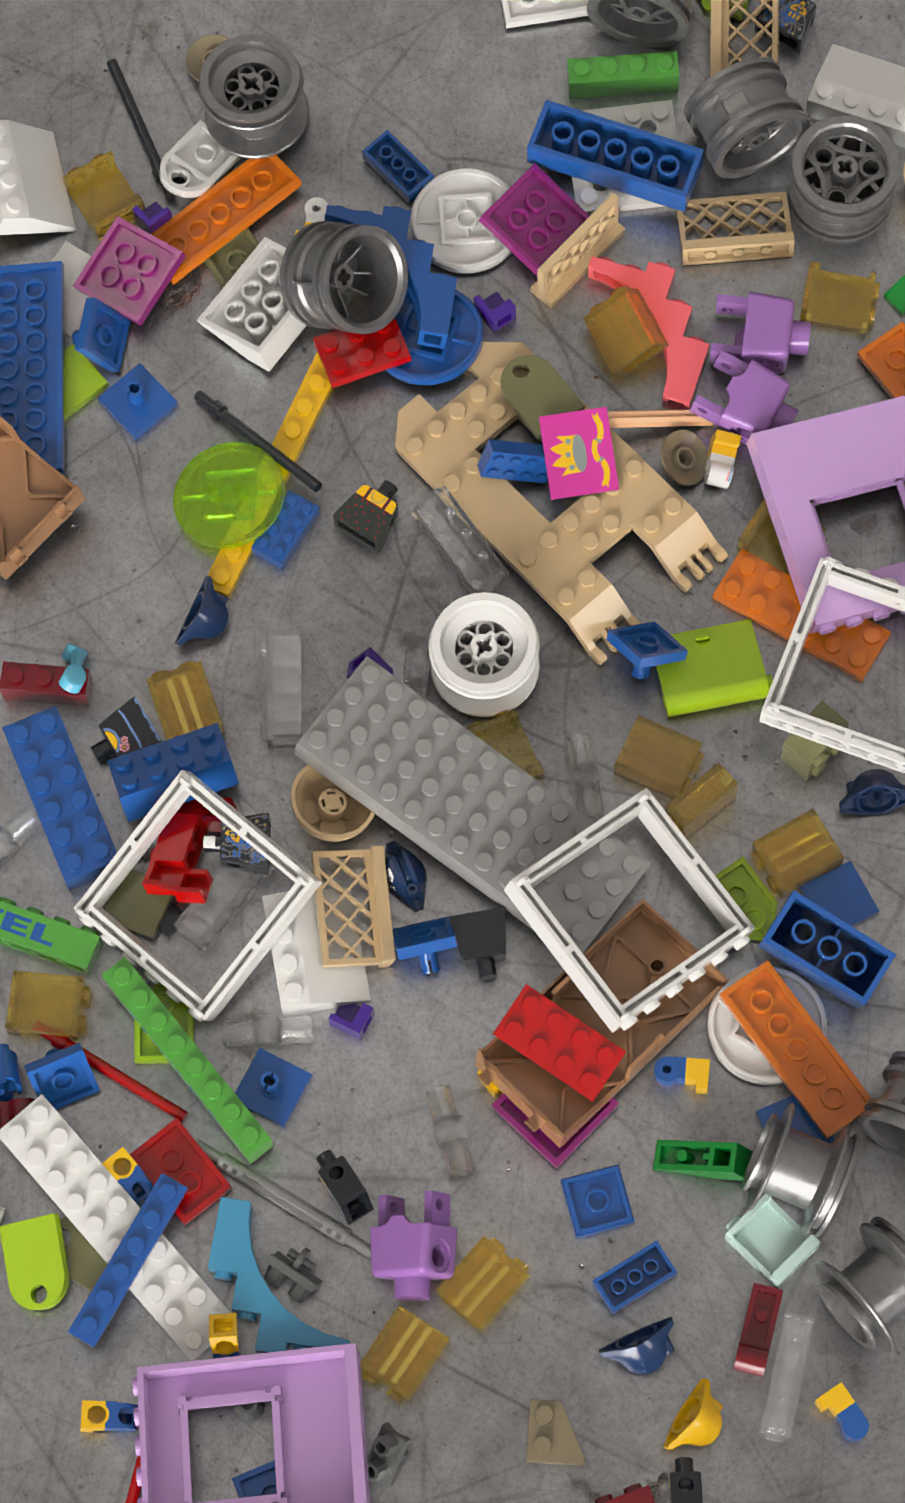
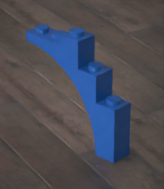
[324,205,457,349]

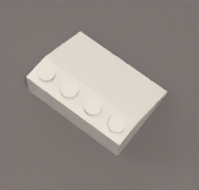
[806,44,905,148]
[0,120,76,235]
[197,237,307,371]
[262,888,371,1018]

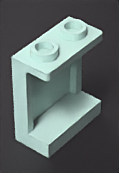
[724,1193,821,1288]

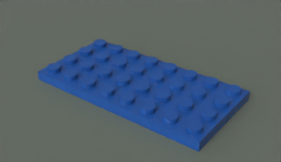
[0,261,65,473]

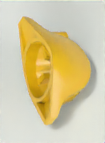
[663,1378,723,1449]

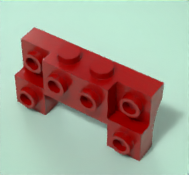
[142,798,237,904]

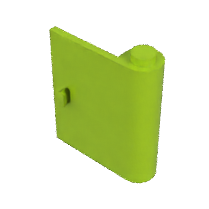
[656,619,773,717]

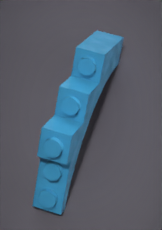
[208,1197,351,1354]

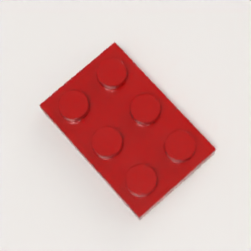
[313,317,411,388]
[130,1118,233,1226]

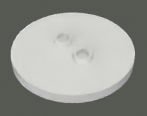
[411,168,511,273]
[707,967,827,1085]

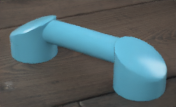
[59,643,88,694]

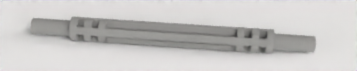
[197,1140,371,1259]

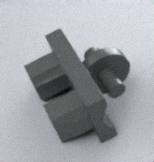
[264,1248,323,1302]
[367,1422,411,1486]

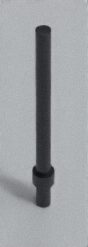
[107,59,176,200]
[194,390,322,492]

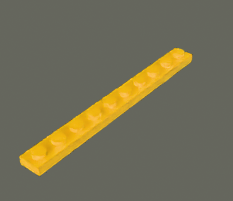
[207,353,332,599]

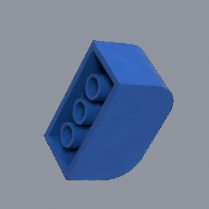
[758,890,897,1009]

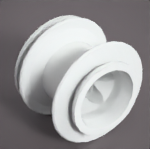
[429,592,540,717]

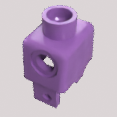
[709,291,811,374]
[690,350,799,445]
[370,1190,458,1301]

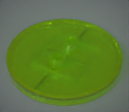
[173,442,285,549]

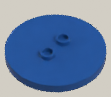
[386,289,484,385]

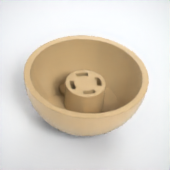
[290,765,375,842]

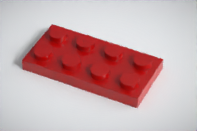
[492,984,626,1102]

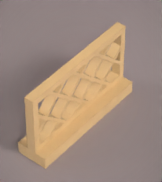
[710,0,779,77]
[676,192,795,266]
[530,193,626,309]
[311,846,396,968]

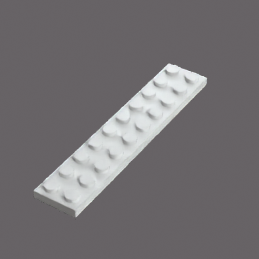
[0,1094,231,1361]

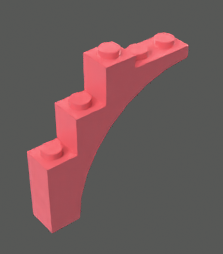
[588,256,710,410]

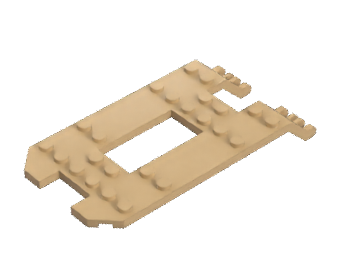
[395,342,728,665]

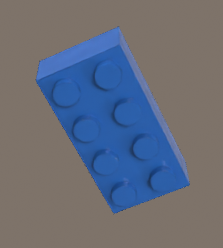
[362,130,434,204]
[477,439,548,483]
[251,490,320,570]
[592,1240,677,1315]

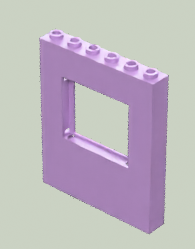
[746,396,905,635]
[132,1343,370,1503]

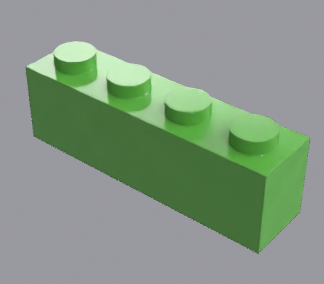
[567,51,679,99]

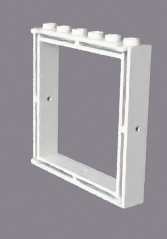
[759,557,905,774]
[74,770,322,1022]
[504,788,755,1033]

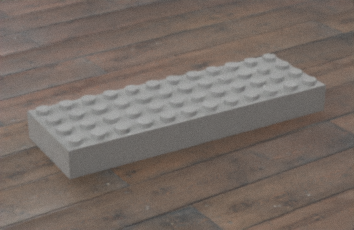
[294,656,651,953]

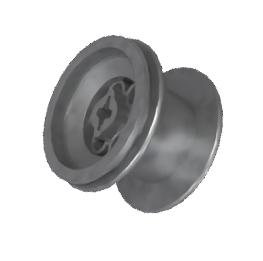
[198,34,309,159]
[741,1103,861,1237]
[815,1216,905,1354]

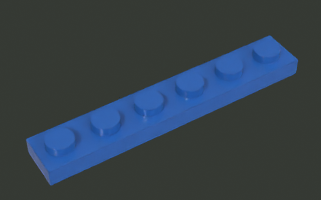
[68,1173,188,1348]

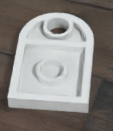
[160,120,242,198]

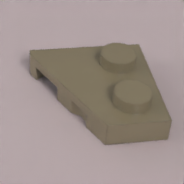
[526,1399,586,1466]

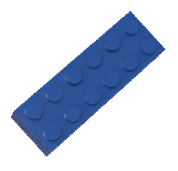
[527,100,704,212]
[2,706,117,891]

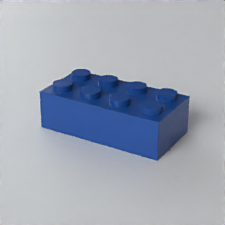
[107,723,239,822]

